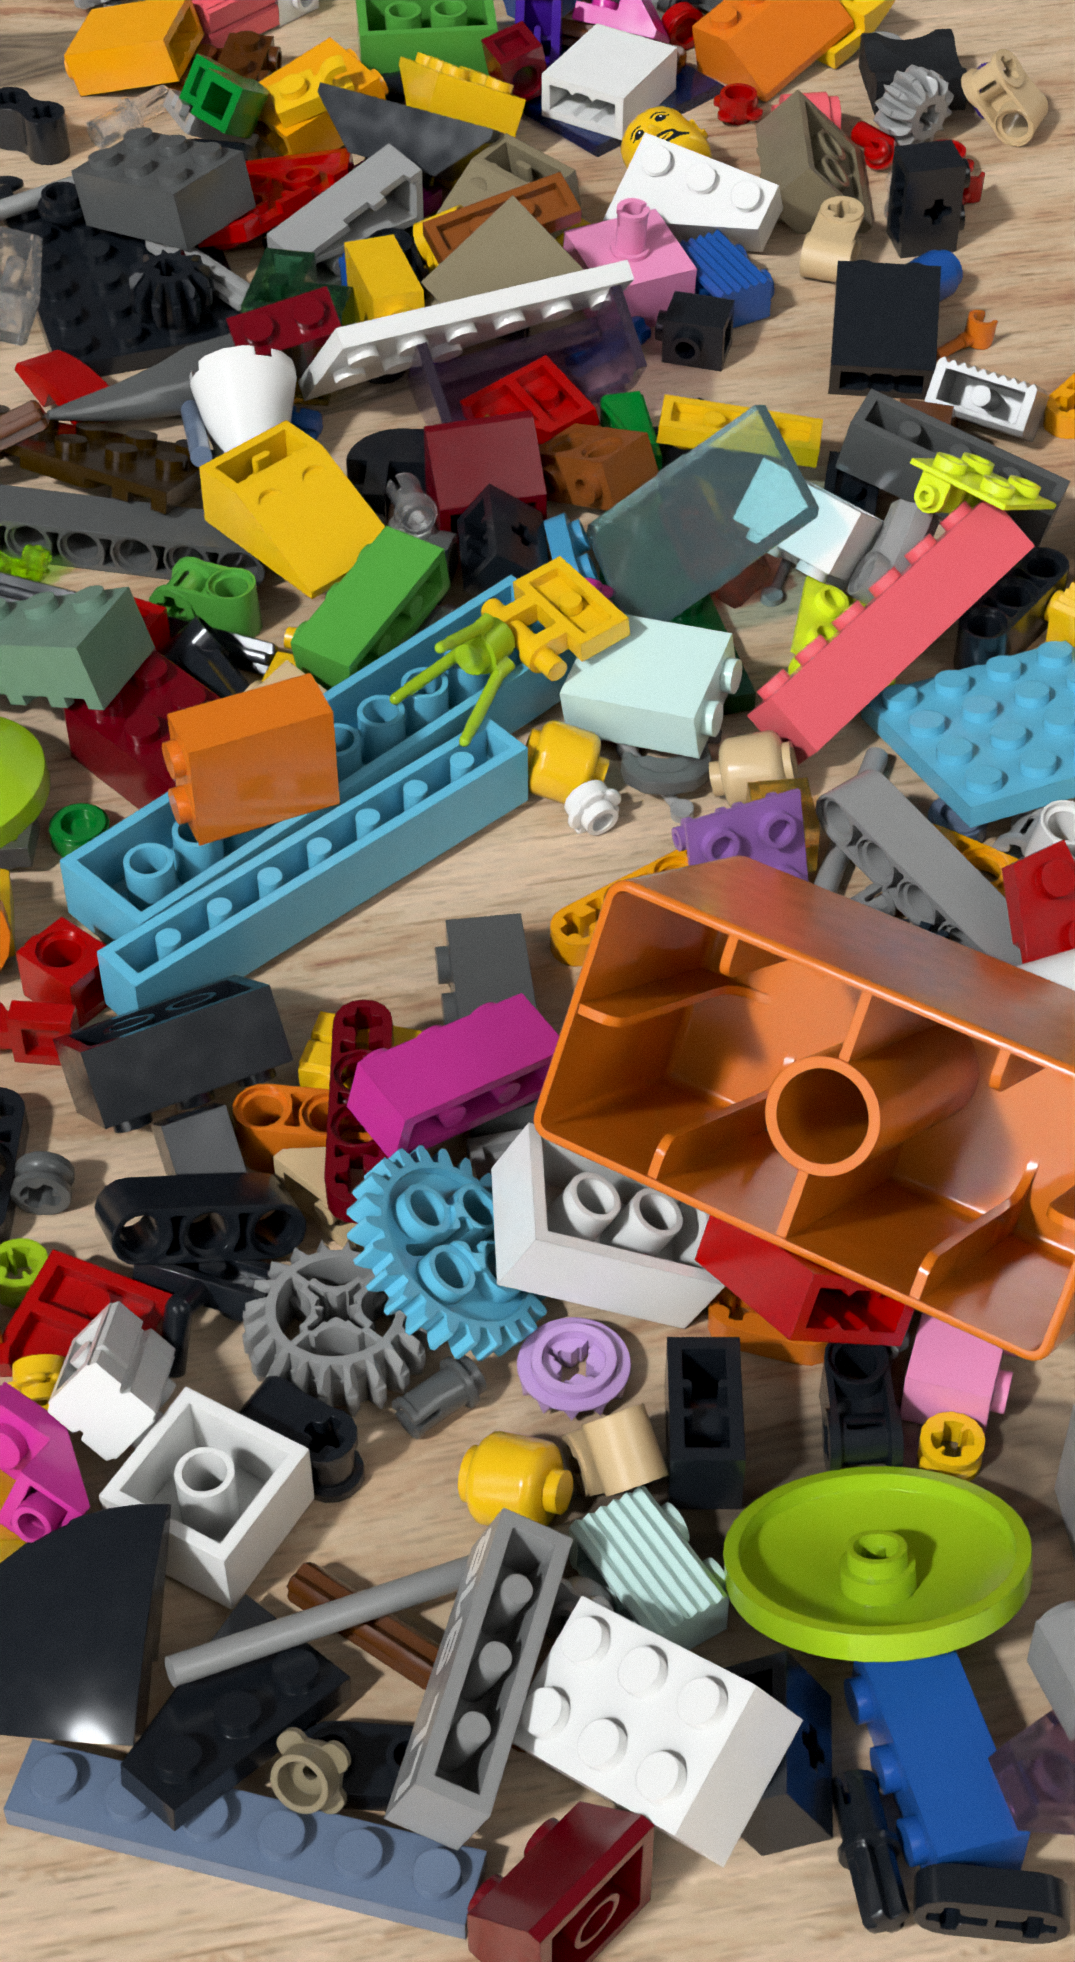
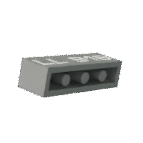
[384,1507,573,1850]

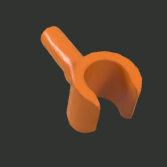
[936,309,998,362]

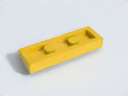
[656,394,823,468]

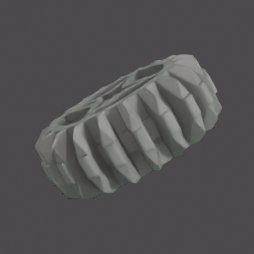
[242,1239,430,1418]

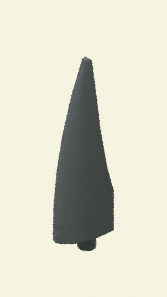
[46,334,234,422]

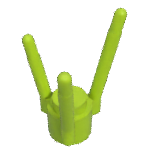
[389,613,515,747]

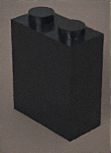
[828,260,941,400]

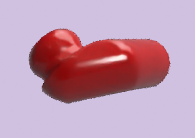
[850,121,897,171]

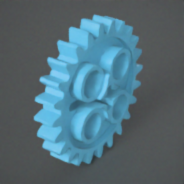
[346,1145,548,1361]

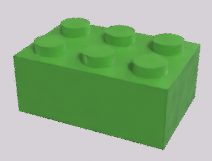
[356,0,498,75]

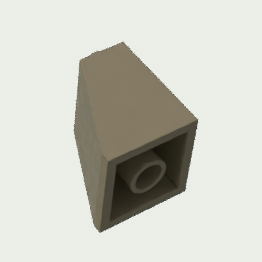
[421,195,584,307]

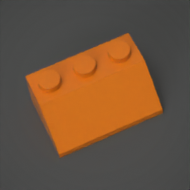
[692,0,854,103]

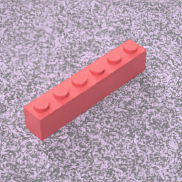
[747,500,1035,765]

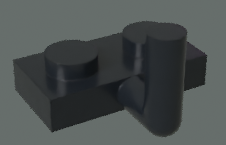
[132,1260,272,1378]

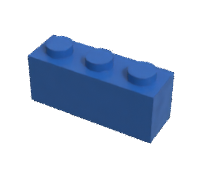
[844,1650,1031,1870]

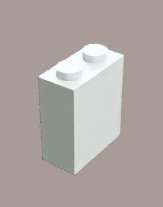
[542,24,677,140]

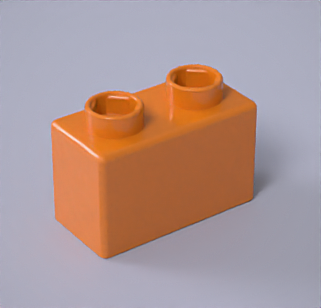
[533,855,1075,1361]

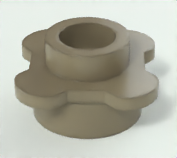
[270,1727,351,1814]

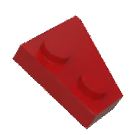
[459,355,600,444]
[0,1249,173,1377]

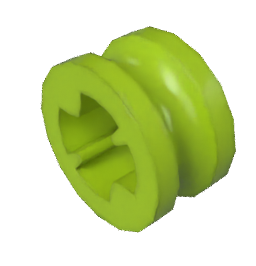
[0,1238,48,1308]

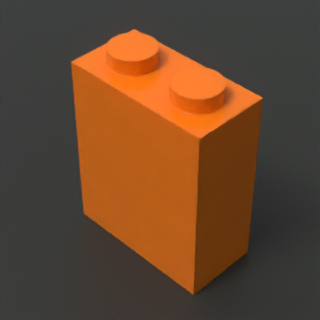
[162,673,340,846]

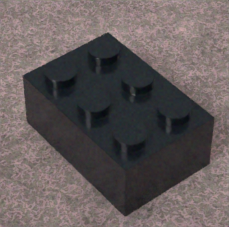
[53,974,293,1133]

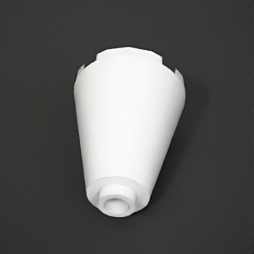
[189,345,297,457]

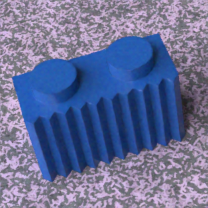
[680,229,775,329]

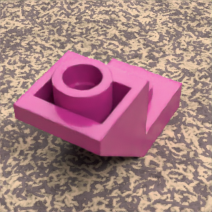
[0,1382,90,1543]

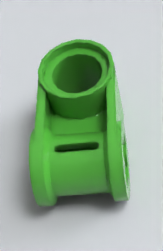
[149,556,263,638]

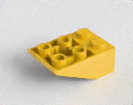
[399,52,526,137]
[199,420,385,599]

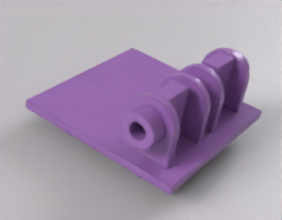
[672,788,808,882]

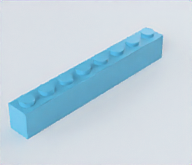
[97,717,528,1016]

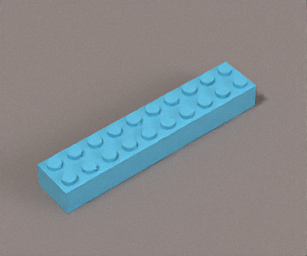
[59,575,577,945]

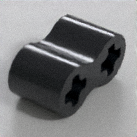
[0,87,71,165]

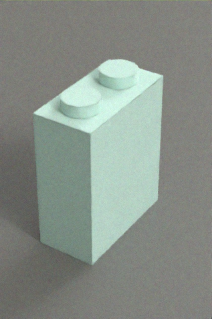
[559,614,742,759]

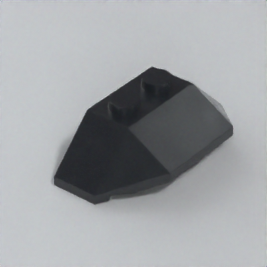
[318,82,504,187]

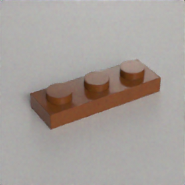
[423,172,582,264]

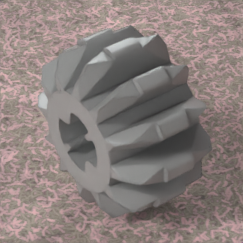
[873,64,954,146]

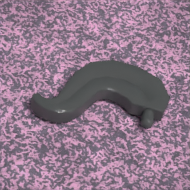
[620,729,722,795]

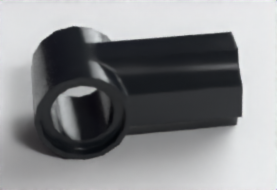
[158,615,250,698]

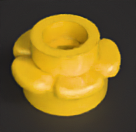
[8,1354,66,1411]

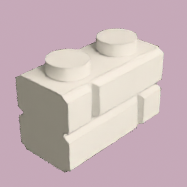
[47,1301,176,1461]

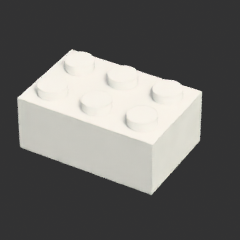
[491,1122,725,1329]
[512,1596,803,1868]

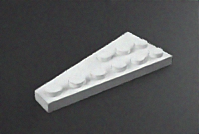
[298,260,634,401]

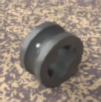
[10,1151,75,1215]

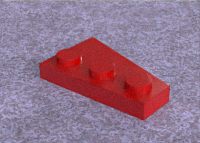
[1001,840,1075,964]

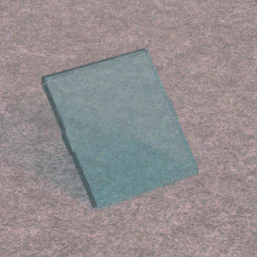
[587,405,819,622]

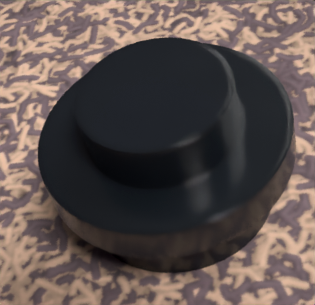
[38,182,84,226]

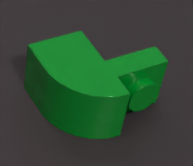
[179,54,269,139]

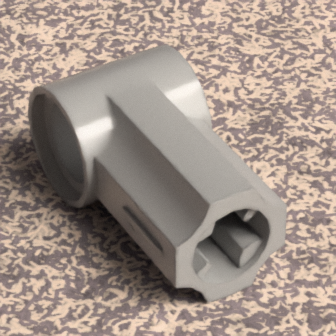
[847,499,939,605]

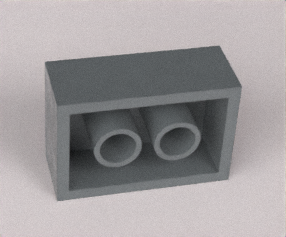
[71,127,256,250]

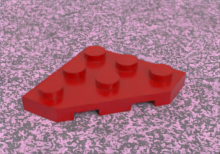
[198,148,354,250]

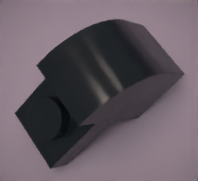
[346,428,427,526]

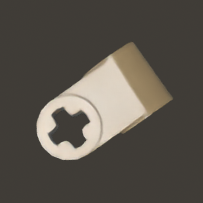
[961,49,1048,147]
[799,196,864,282]
[562,1403,669,1498]

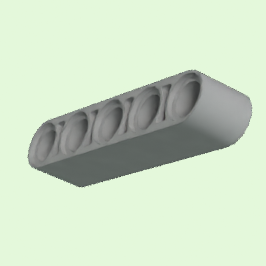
[815,769,1022,966]

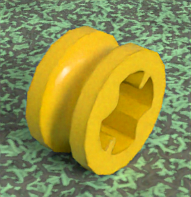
[916,1411,986,1482]

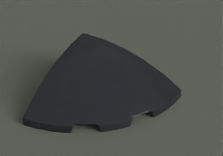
[0,1504,171,1746]

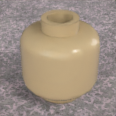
[709,730,800,807]

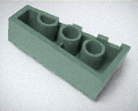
[0,585,155,710]

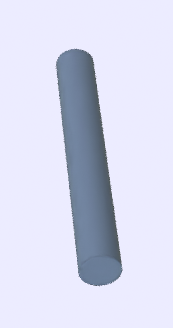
[181,400,212,467]

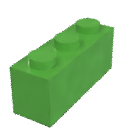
[290,525,451,691]

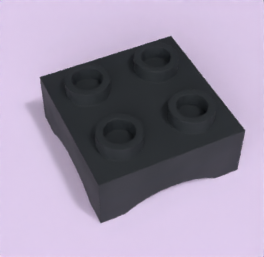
[858,29,967,115]

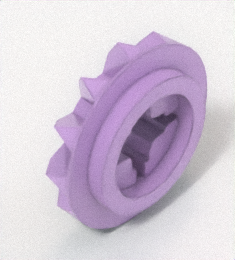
[517,1317,631,1421]

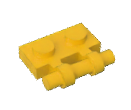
[481,556,630,681]

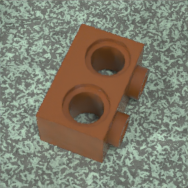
[539,423,662,512]

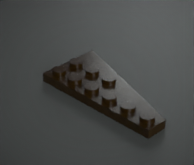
[0,405,216,514]

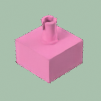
[563,198,697,336]

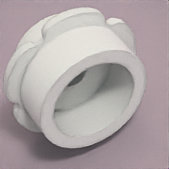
[564,780,621,835]

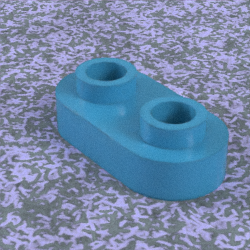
[544,512,599,580]

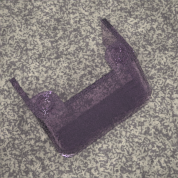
[407,284,647,426]

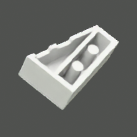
[603,132,783,252]

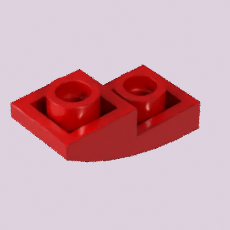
[14,350,109,425]

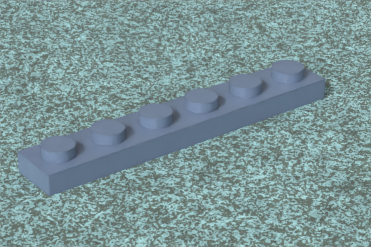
[3,1739,487,1940]

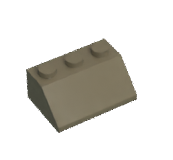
[756,90,873,234]

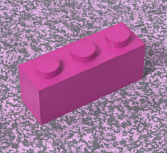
[347,993,559,1158]

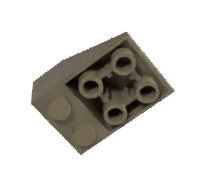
[415,133,583,268]

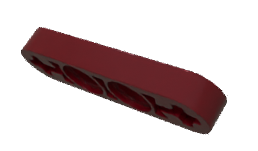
[324,999,394,1224]

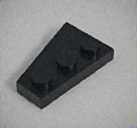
[120,1594,351,1831]

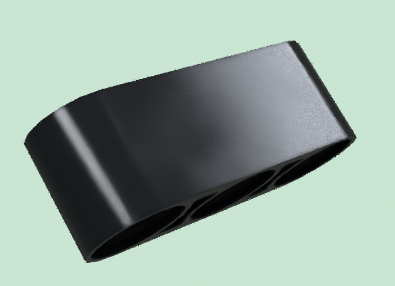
[953,547,1069,670]
[94,1172,307,1266]

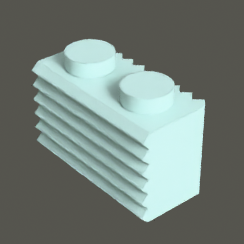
[569,1486,730,1650]

